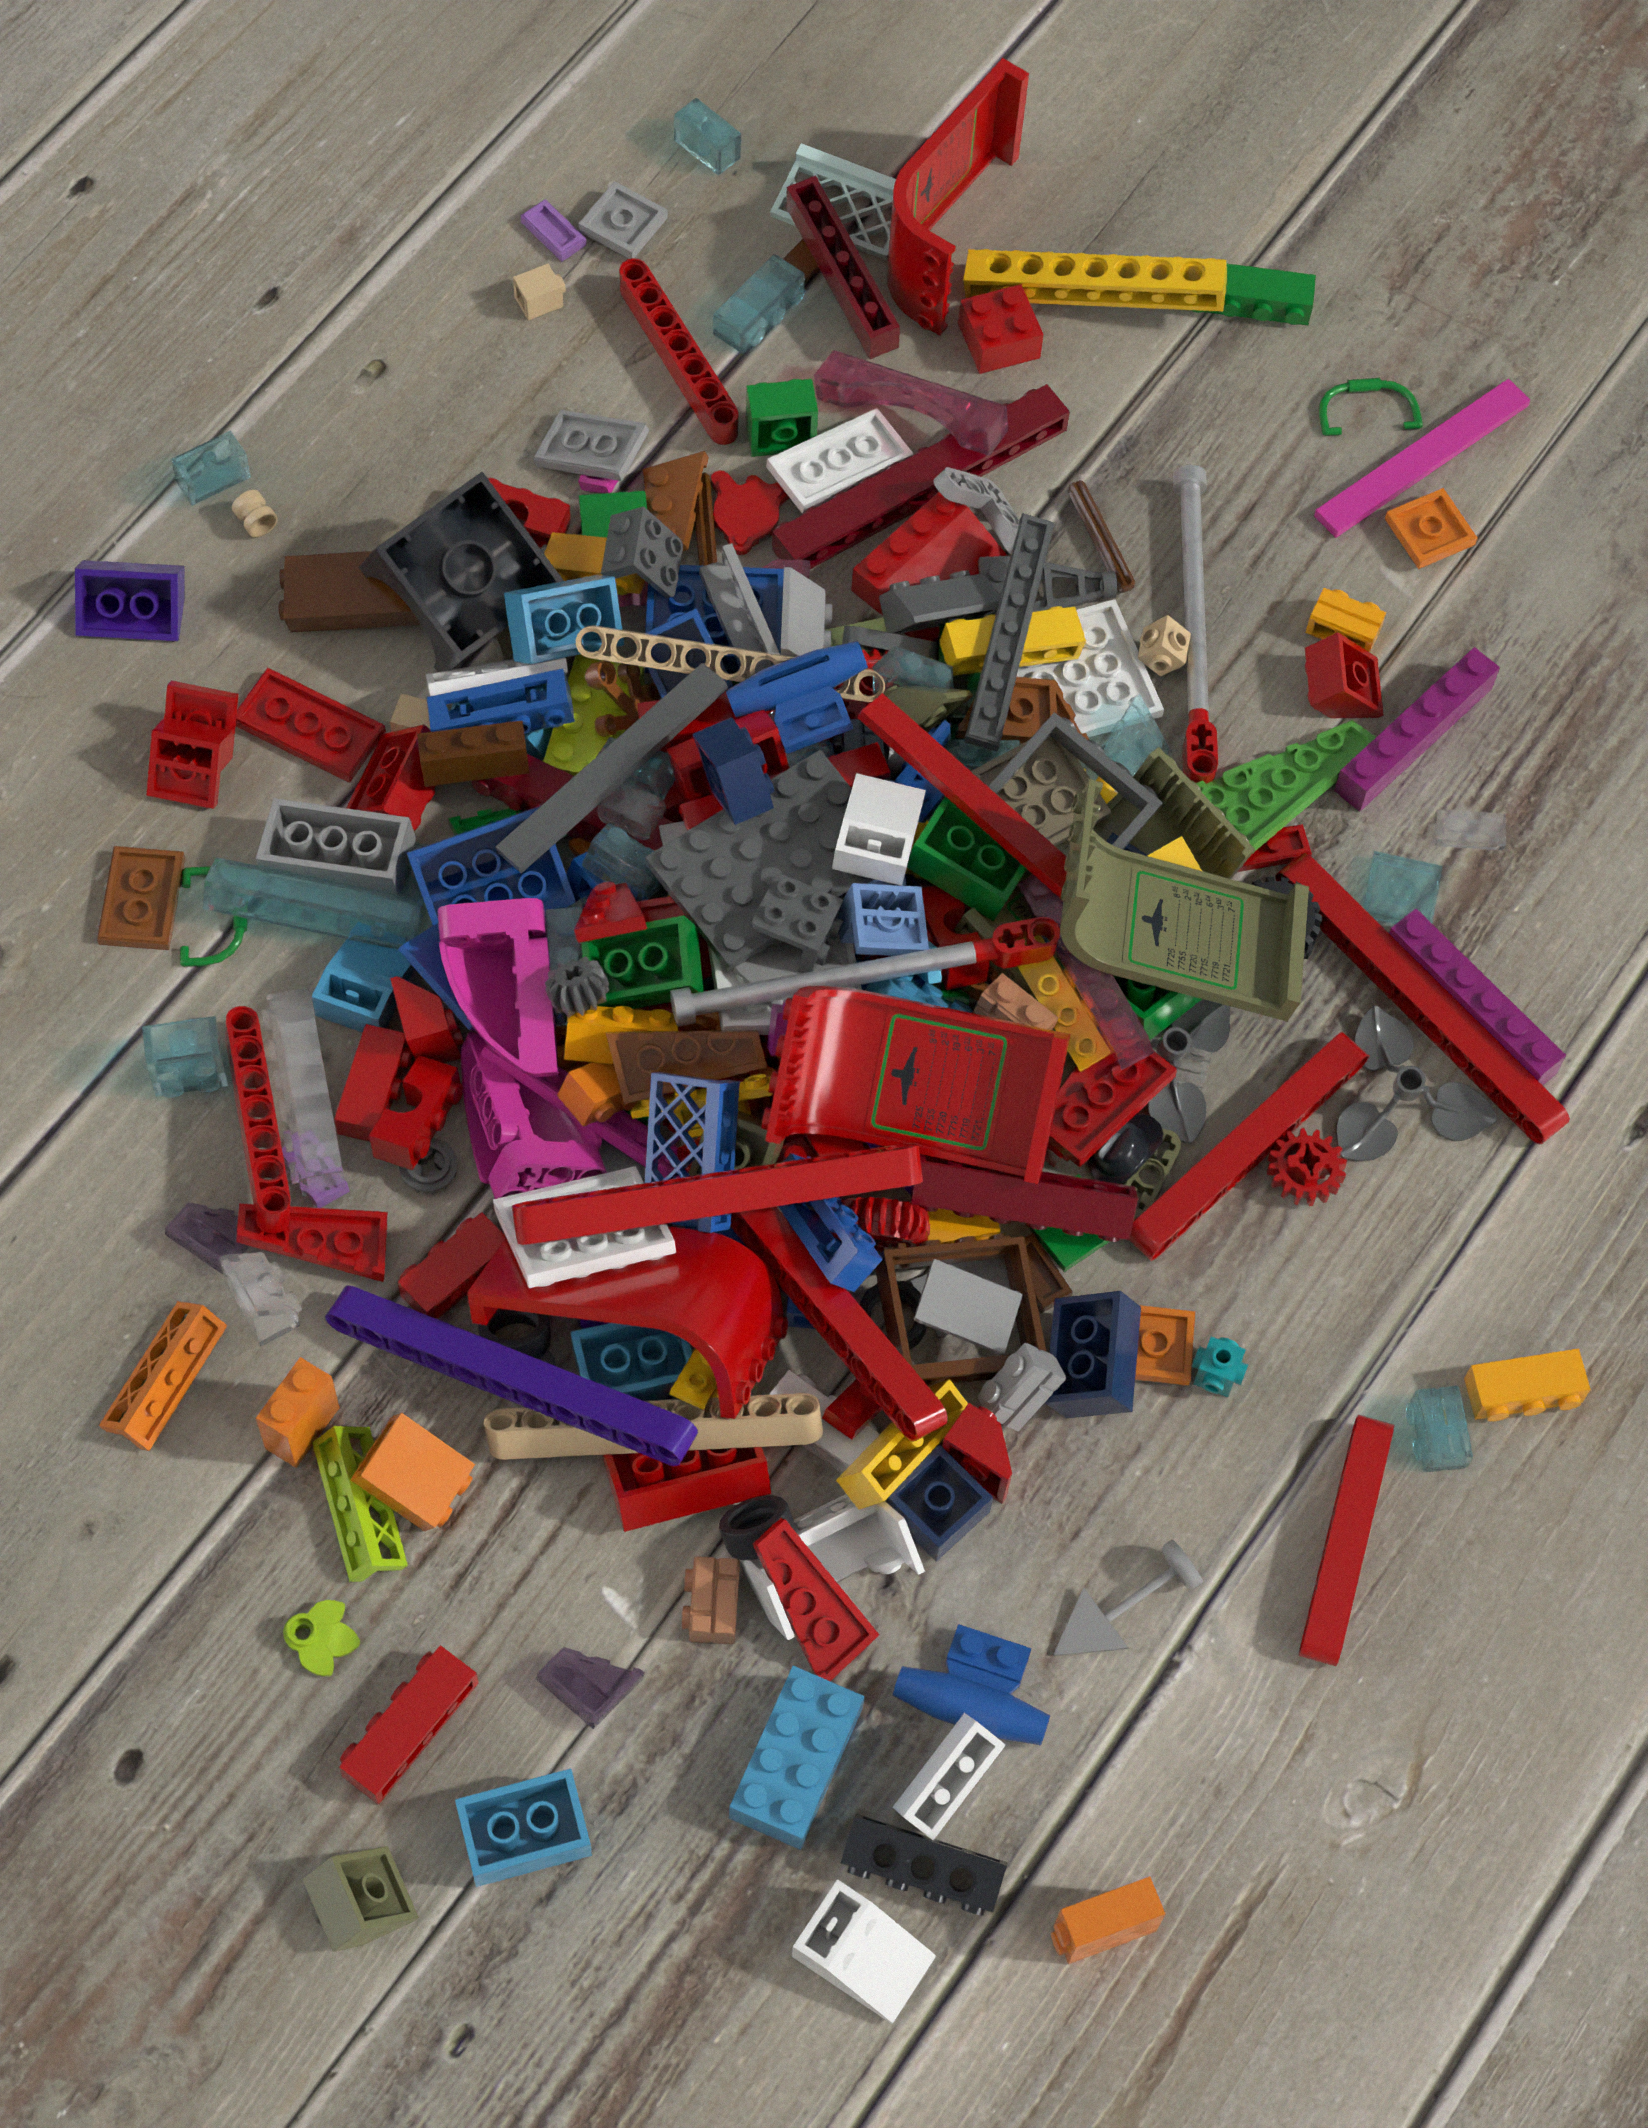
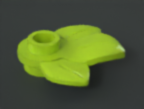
[283,1600,361,1677]

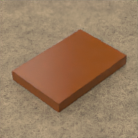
[97,846,185,950]

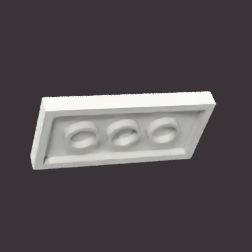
[766,408,914,514]
[425,657,568,696]

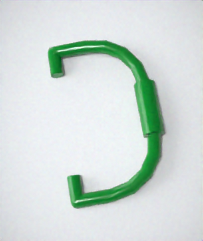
[1319,377,1423,436]
[180,866,248,967]

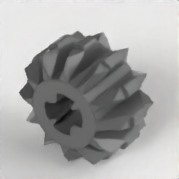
[545,956,609,1017]

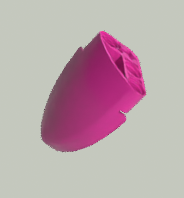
[438,898,558,1078]
[461,1032,607,1199]

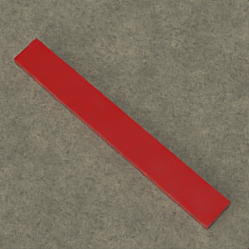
[857,693,1067,899]

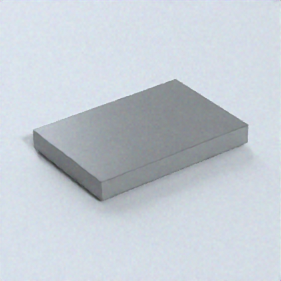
[533,410,649,481]

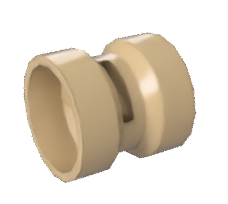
[232,490,278,538]

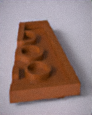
[605,1030,767,1104]

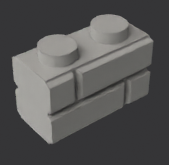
[977,1343,1066,1431]

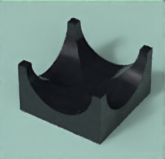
[358,472,564,672]

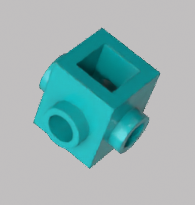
[1192,1336,1249,1397]

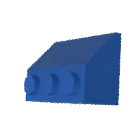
[398,923,477,1032]

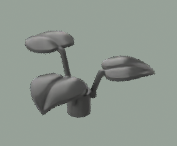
[1093,999,1231,1143]
[1336,1005,1498,1161]

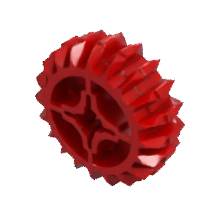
[831,1197,930,1252]

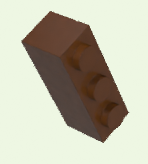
[417,720,529,787]

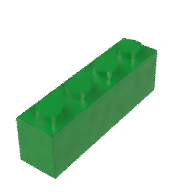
[1190,263,1316,326]

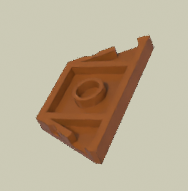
[956,677,1089,744]

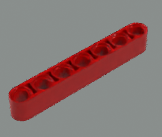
[619,258,739,445]
[225,1006,291,1234]
[1298,1414,1394,1667]

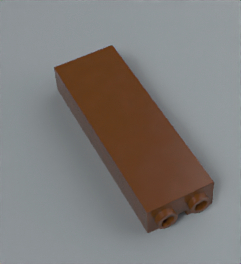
[278,551,421,633]

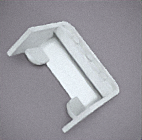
[738,1494,925,1640]

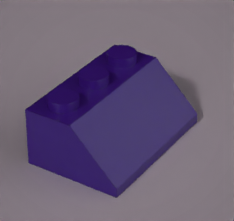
[75,560,185,641]

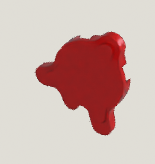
[711,470,790,555]

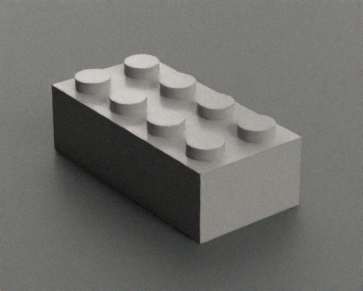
[255,798,416,899]

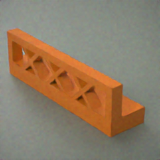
[99,1301,227,1451]

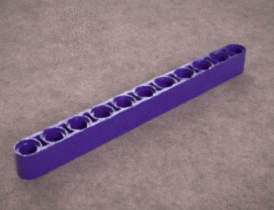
[325,1285,698,1466]

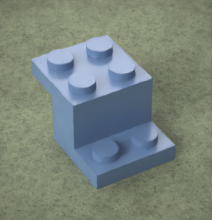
[838,877,929,956]

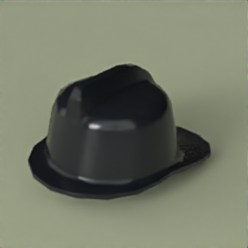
[1088,1114,1164,1184]

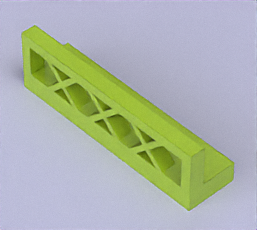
[312,1426,408,1582]

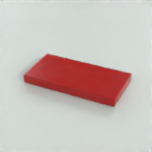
[236,667,386,783]

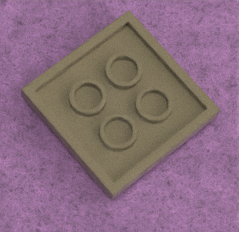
[971,736,1112,846]

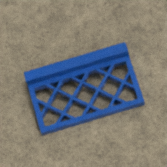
[645,1072,740,1233]

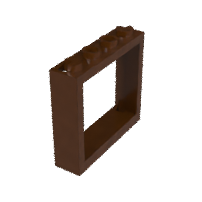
[875,1233,1046,1386]

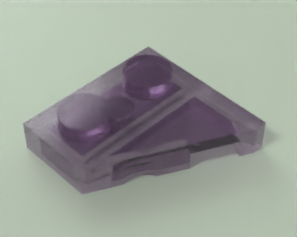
[165,1202,250,1275]
[536,1647,645,1729]

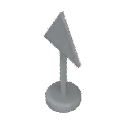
[1053,1540,1203,1656]

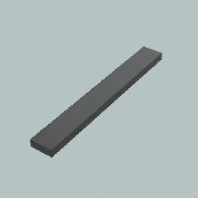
[964,513,1055,752]
[496,663,728,873]

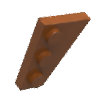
[642,451,709,551]

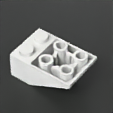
[832,773,926,886]
[792,1879,936,2024]

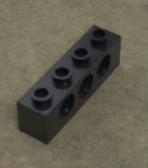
[840,1814,1008,1916]

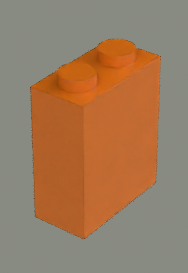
[256,1357,340,1468]
[350,1412,475,1531]
[1051,1876,1166,1964]

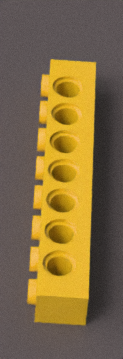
[963,249,1227,311]

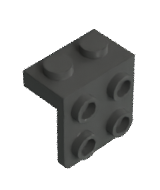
[601,506,683,598]
[752,874,844,973]

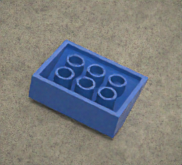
[645,565,784,673]
[407,805,577,925]

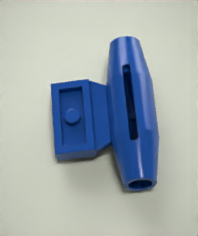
[726,641,868,754]
[893,1624,1051,1745]

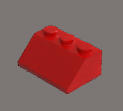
[346,724,436,831]

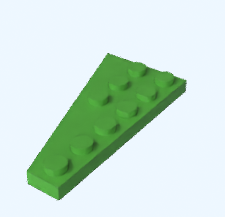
[1196,720,1376,854]

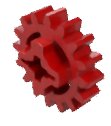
[1267,1128,1347,1206]

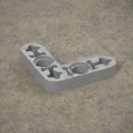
[933,467,1019,554]

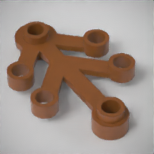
[585,660,661,737]

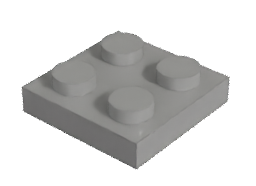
[579,181,668,259]

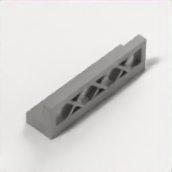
[699,543,780,673]

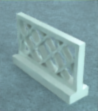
[770,143,896,261]

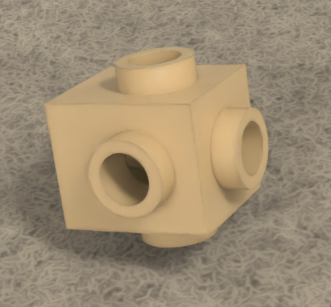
[1137,615,1191,677]

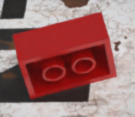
[666,710,790,803]

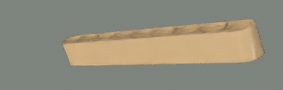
[576,625,885,702]
[484,1393,823,1460]

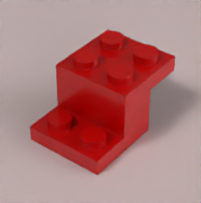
[146,680,239,809]

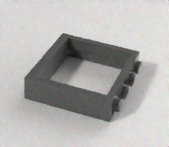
[988,712,1163,849]

